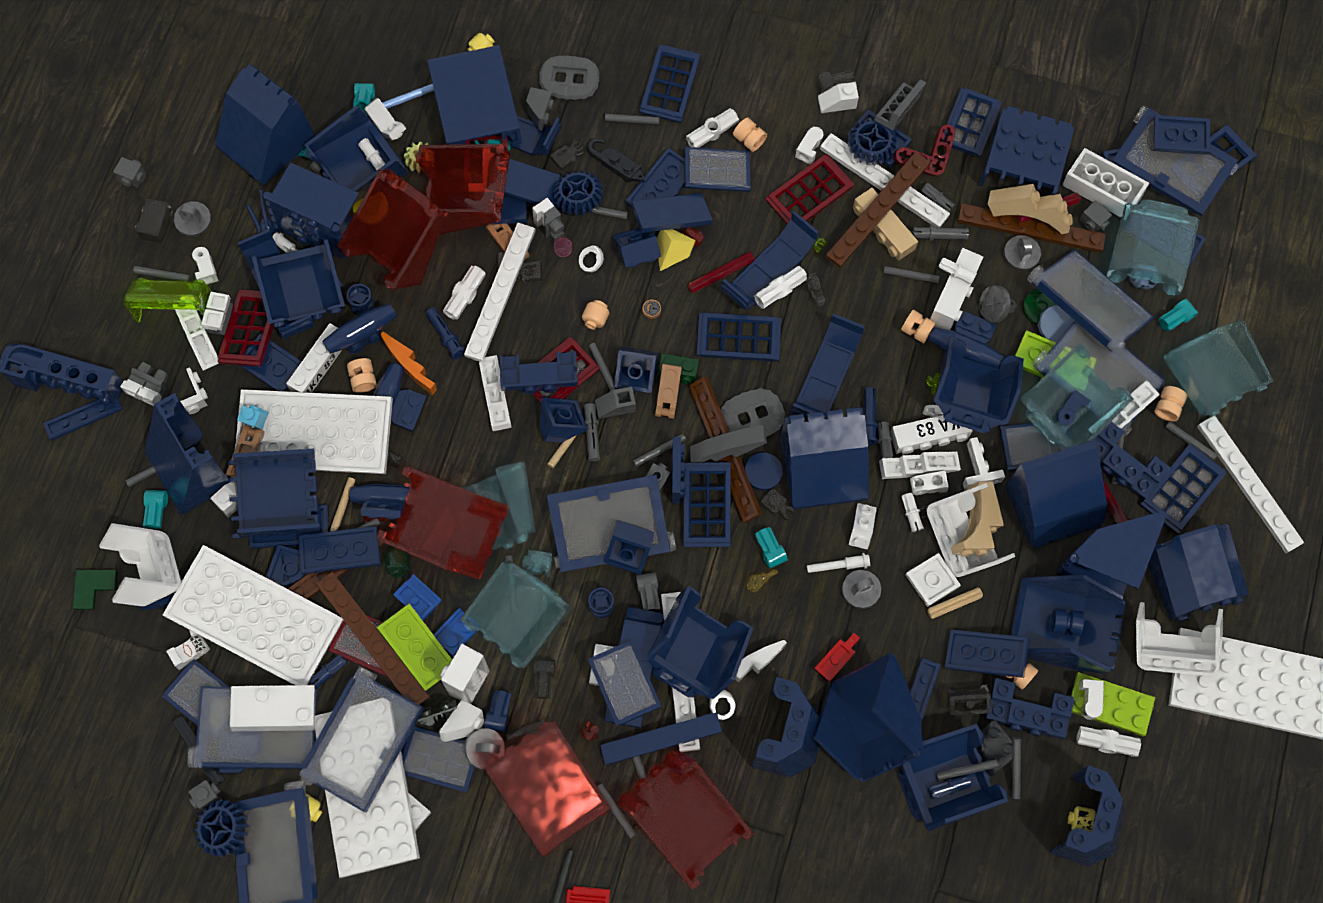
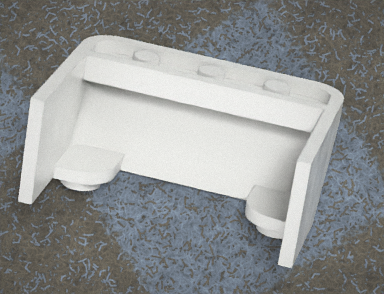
[927,483,1015,577]
[99,523,181,606]
[1136,602,1223,676]

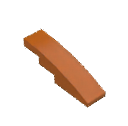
[381,332,437,396]

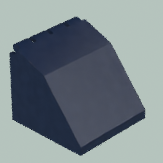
[215,64,315,185]
[780,407,869,510]
[1005,440,1107,548]
[1056,512,1166,596]
[1011,575,1126,674]
[813,653,923,782]

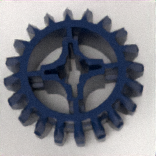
[848,117,897,166]
[553,170,603,216]
[193,800,249,857]

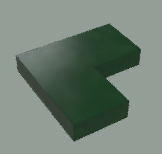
[73,570,118,610]

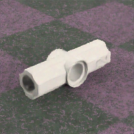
[686,109,739,148]
[443,266,486,320]
[754,266,807,309]
[1076,726,1141,757]

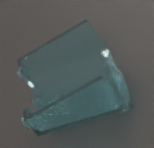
[1106,199,1200,295]
[1163,320,1273,417]
[1020,343,1134,449]
[446,461,535,559]
[460,560,572,668]

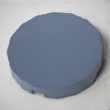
[1038,305,1075,342]

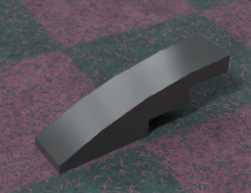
[690,425,767,463]

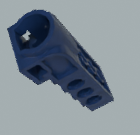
[0,343,123,405]

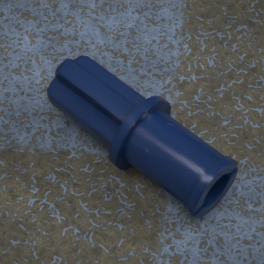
[309,655,347,689]
[930,775,971,798]

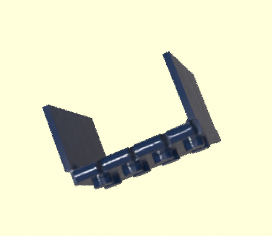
[979,106,1074,196]
[263,162,366,258]
[228,448,320,539]

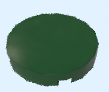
[1023,289,1056,325]

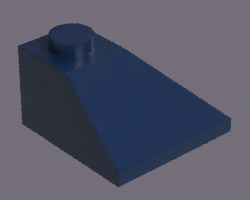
[540,398,587,443]

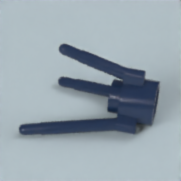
[247,189,278,236]

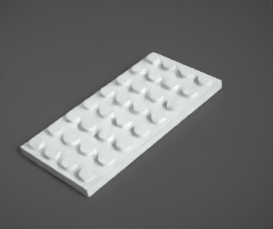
[235,390,393,474]
[163,545,344,685]
[1168,628,1323,740]
[315,698,420,878]

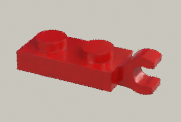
[814,633,860,682]

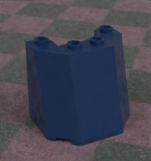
[304,105,408,203]
[252,239,345,328]
[934,336,1024,433]
[1148,524,1249,622]
[647,585,754,699]
[752,677,820,778]
[898,724,1008,831]
[1049,765,1125,867]

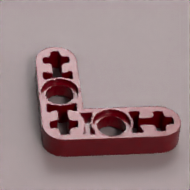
[893,125,955,176]

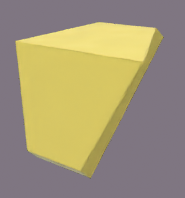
[657,229,696,271]

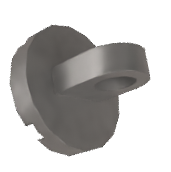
[174,202,212,237]
[1003,235,1041,271]
[980,285,1017,323]
[842,570,881,609]
[464,728,505,769]

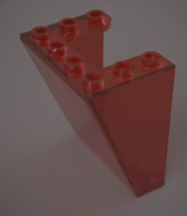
[407,144,510,237]
[337,169,447,290]
[376,465,509,580]
[485,721,611,858]
[616,750,754,890]

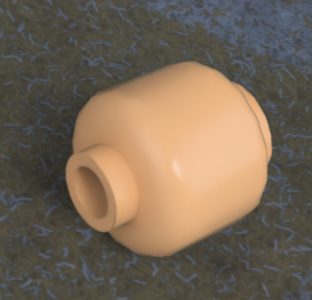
[582,300,609,329]

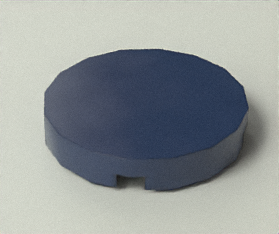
[745,453,783,491]

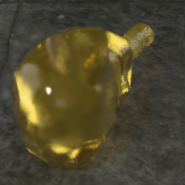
[747,569,778,592]

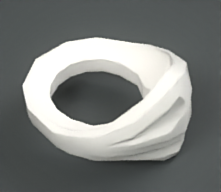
[579,245,604,273]
[709,690,736,720]

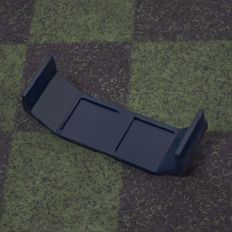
[496,115,562,156]
[721,211,819,311]
[238,229,315,340]
[790,313,865,421]
[605,607,664,729]

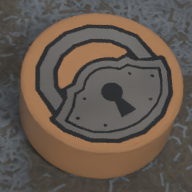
[643,299,661,319]

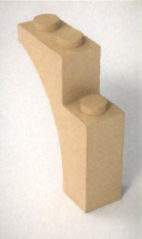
[988,184,1073,234]
[951,481,1004,557]

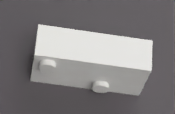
[1063,148,1149,220]
[930,248,983,330]
[441,644,490,704]
[230,685,316,732]

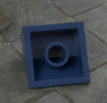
[613,227,661,267]
[614,347,659,393]
[604,520,655,575]

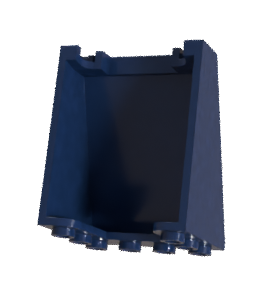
[428,45,522,158]
[145,393,229,516]

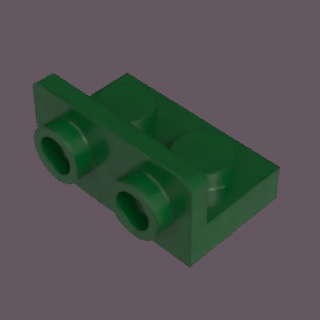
[658,354,699,384]

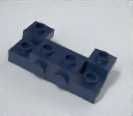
[500,351,578,394]
[1091,420,1171,500]
[985,678,1074,740]

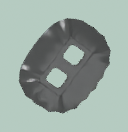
[539,55,600,100]
[721,388,785,437]

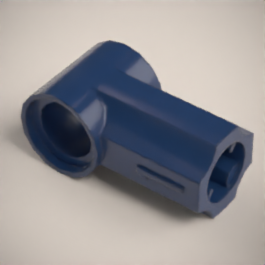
[484,690,512,733]

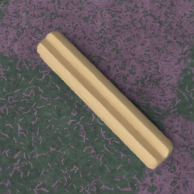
[927,588,983,619]

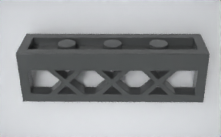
[875,79,926,130]

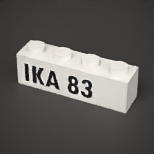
[286,323,342,393]
[890,415,972,454]

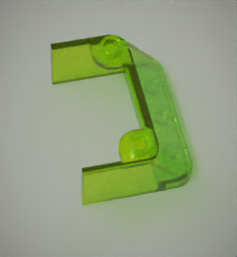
[124,278,211,322]

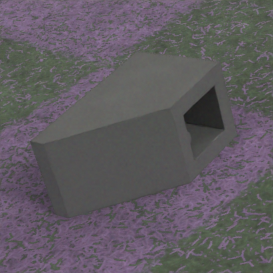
[526,87,554,131]
[595,387,636,419]

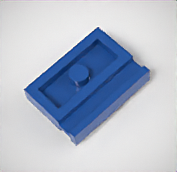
[393,574,442,621]
[434,608,480,657]

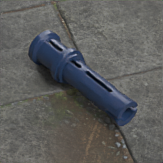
[426,307,466,360]
[864,387,878,445]

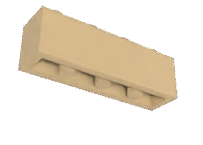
[853,188,918,261]

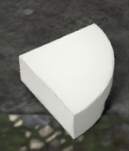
[923,405,943,417]

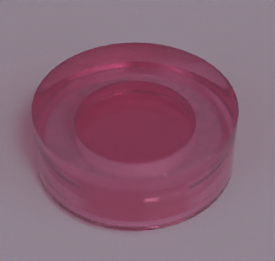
[554,237,572,257]

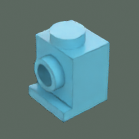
[237,405,269,430]

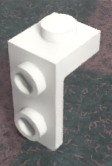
[364,98,406,140]
[181,367,208,414]
[849,503,876,549]

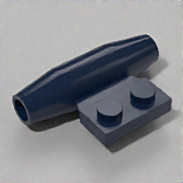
[322,303,397,355]
[928,310,1004,369]
[373,363,426,432]
[350,484,430,519]

